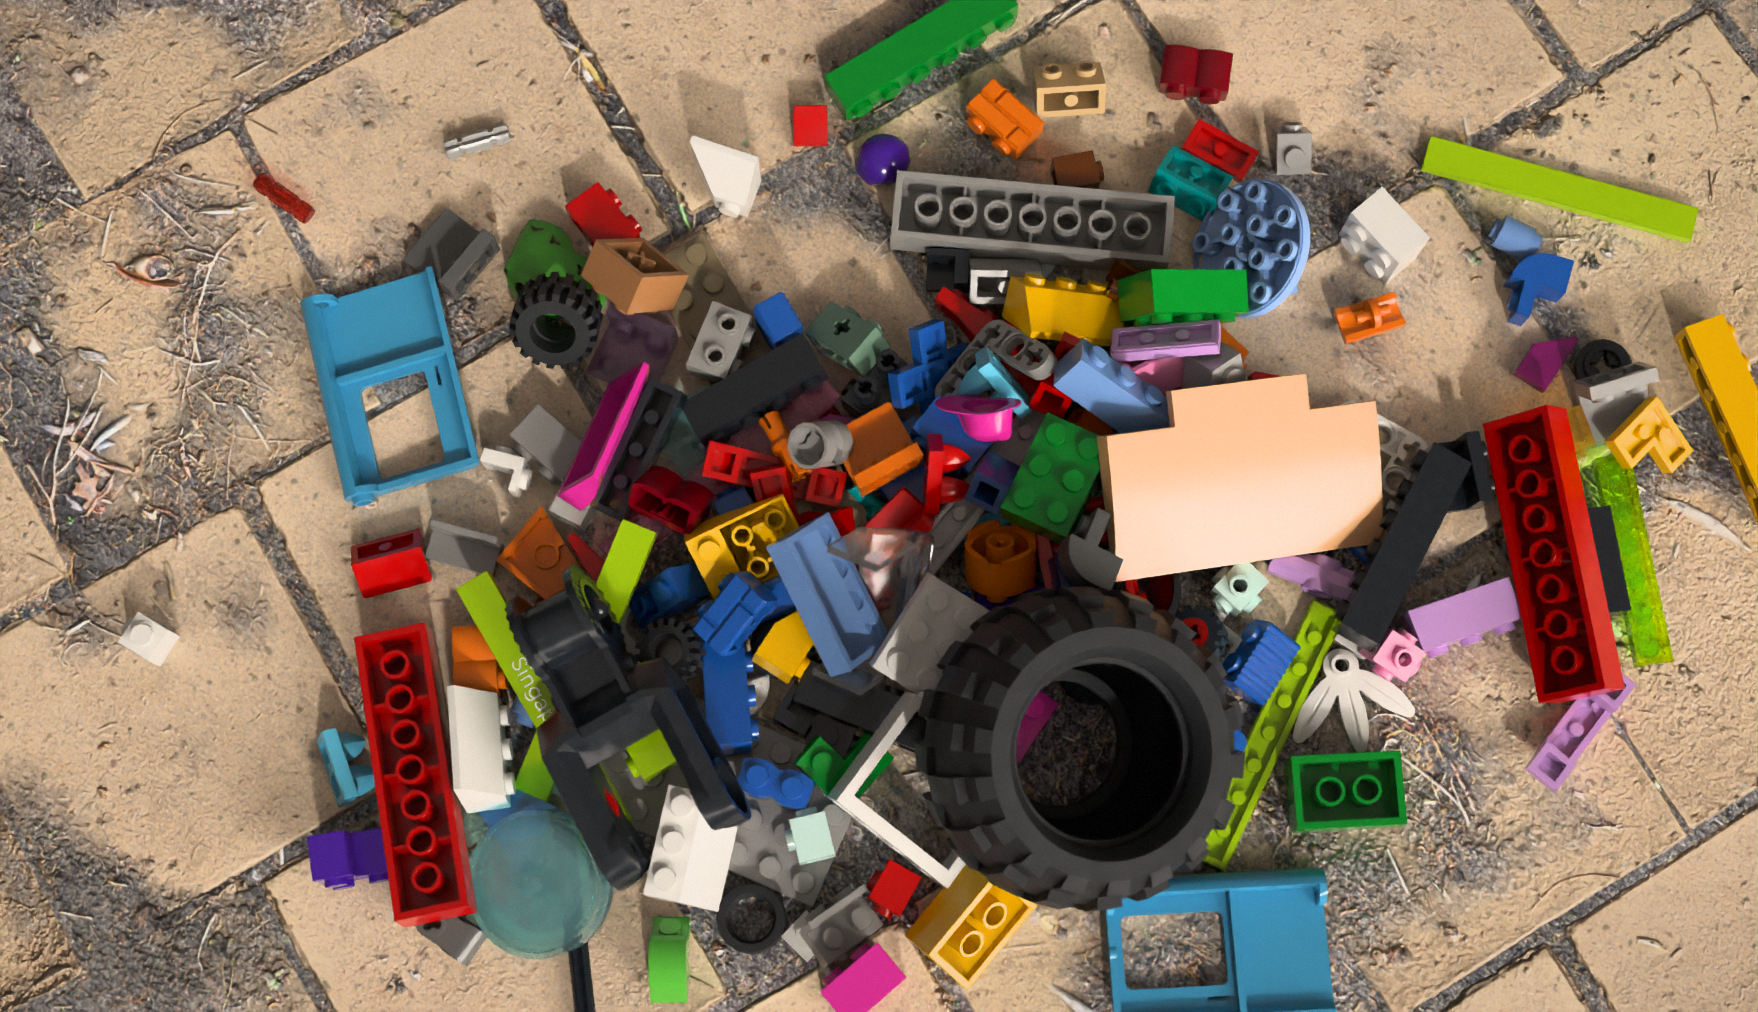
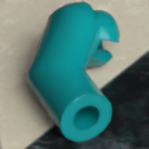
[846,479,885,521]

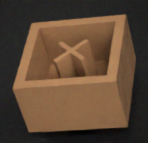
[581,238,689,315]

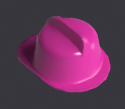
[935,395,1021,442]

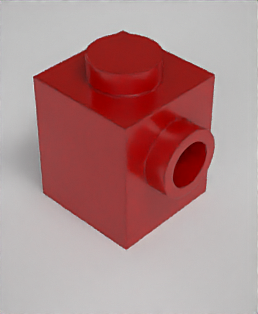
[867,859,922,920]

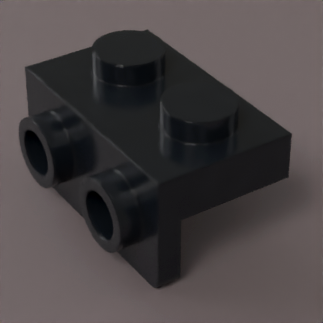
[1438,431,1495,513]

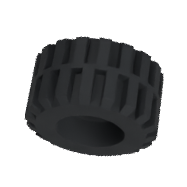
[509,272,603,369]

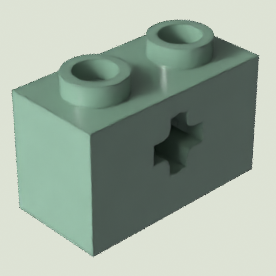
[804,301,890,377]

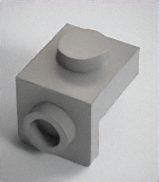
[1272,122,1312,175]

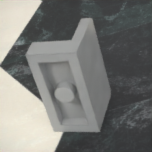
[425,519,505,578]

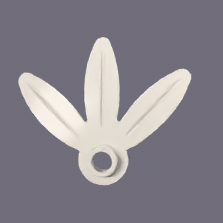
[1293,649,1415,753]

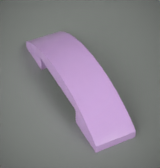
[1525,673,1636,793]

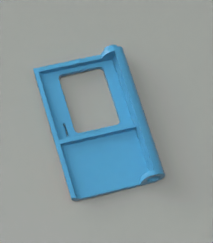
[300,266,480,507]
[1104,867,1337,1012]

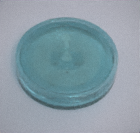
[470,808,614,959]

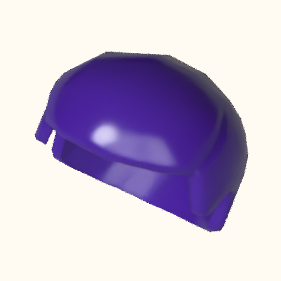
[855,133,910,186]

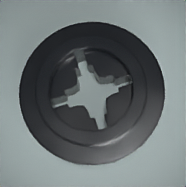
[1574,339,1632,379]

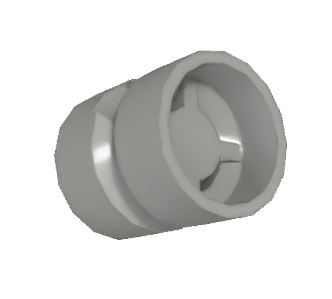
[788,420,853,469]

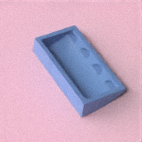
[766,512,888,677]

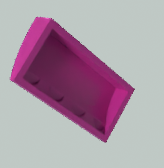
[557,362,650,511]

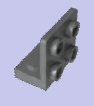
[404,209,501,302]

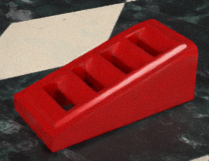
[567,533,605,583]

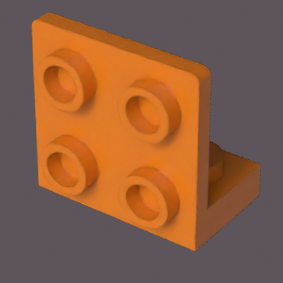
[843,402,924,497]

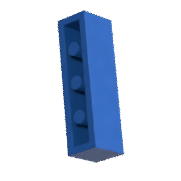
[698,608,759,755]

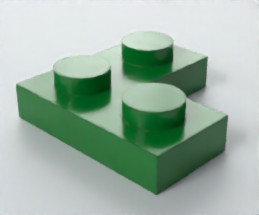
[792,733,894,813]

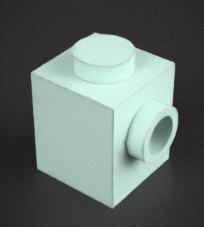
[784,807,836,866]

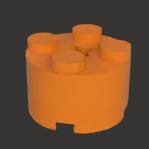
[964,520,1037,603]

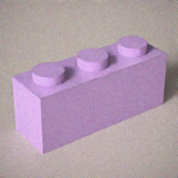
[1401,577,1522,659]

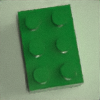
[1118,269,1249,327]
[1000,412,1101,545]
[1284,751,1407,833]

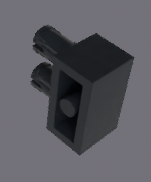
[841,349,909,419]

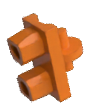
[1333,292,1406,344]

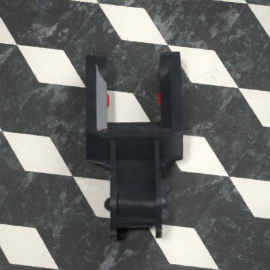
[505,564,752,891]

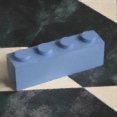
[1053,338,1170,433]

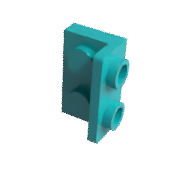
[1148,145,1233,221]

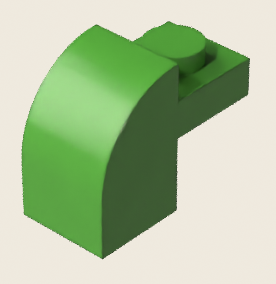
[648,917,690,1003]

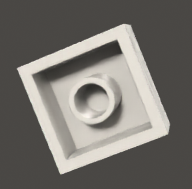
[1339,187,1430,285]

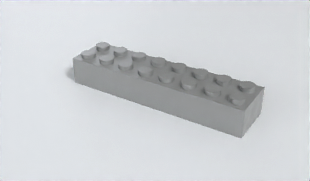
[890,170,1175,272]

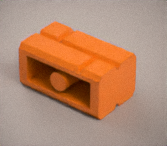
[965,79,1045,160]

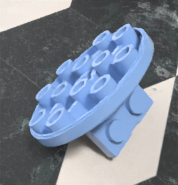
[1193,179,1310,319]

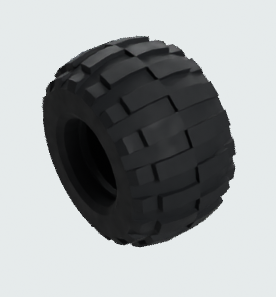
[915,586,1246,912]

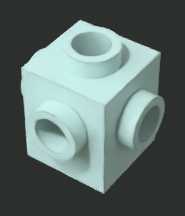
[1210,562,1270,617]

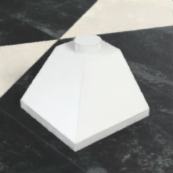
[690,135,761,218]

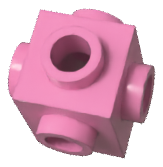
[1359,628,1426,683]

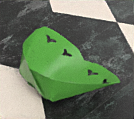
[504,219,606,319]

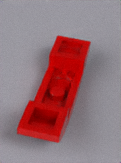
[701,440,847,508]

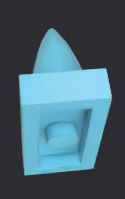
[958,346,1032,419]
[316,727,375,808]

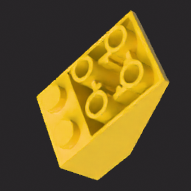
[684,494,799,599]

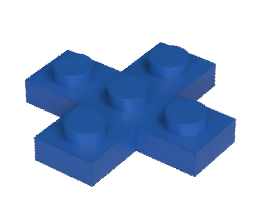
[888,319,976,416]

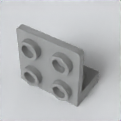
[1573,361,1659,448]

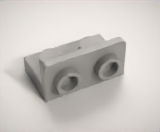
[799,884,884,968]

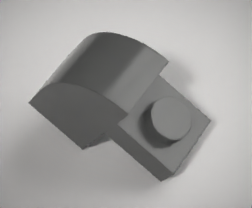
[1058,508,1124,590]

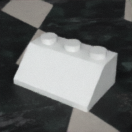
[447,685,516,813]
[643,785,738,912]

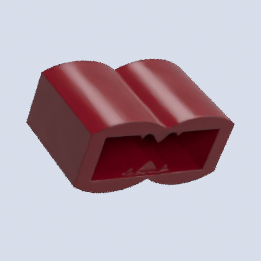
[1158,45,1233,105]
[628,466,715,534]

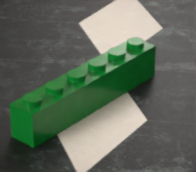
[824,0,1018,121]

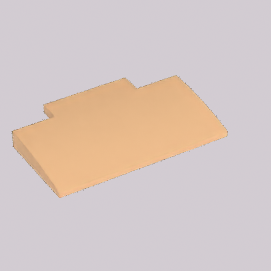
[1097,374,1382,582]

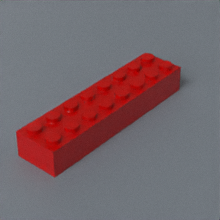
[1483,405,1625,703]
[354,622,477,928]

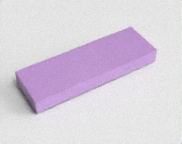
[1110,320,1221,362]

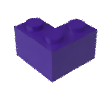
[307,828,389,890]

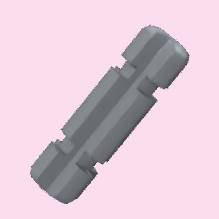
[443,123,511,159]

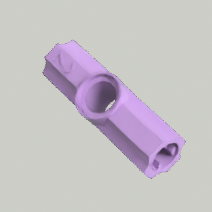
[1265,554,1355,601]

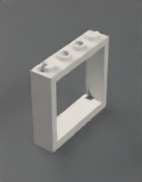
[827,691,1025,889]

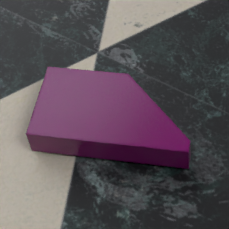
[1513,336,1579,393]

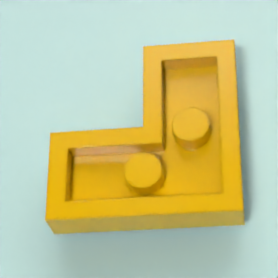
[1604,396,1693,473]

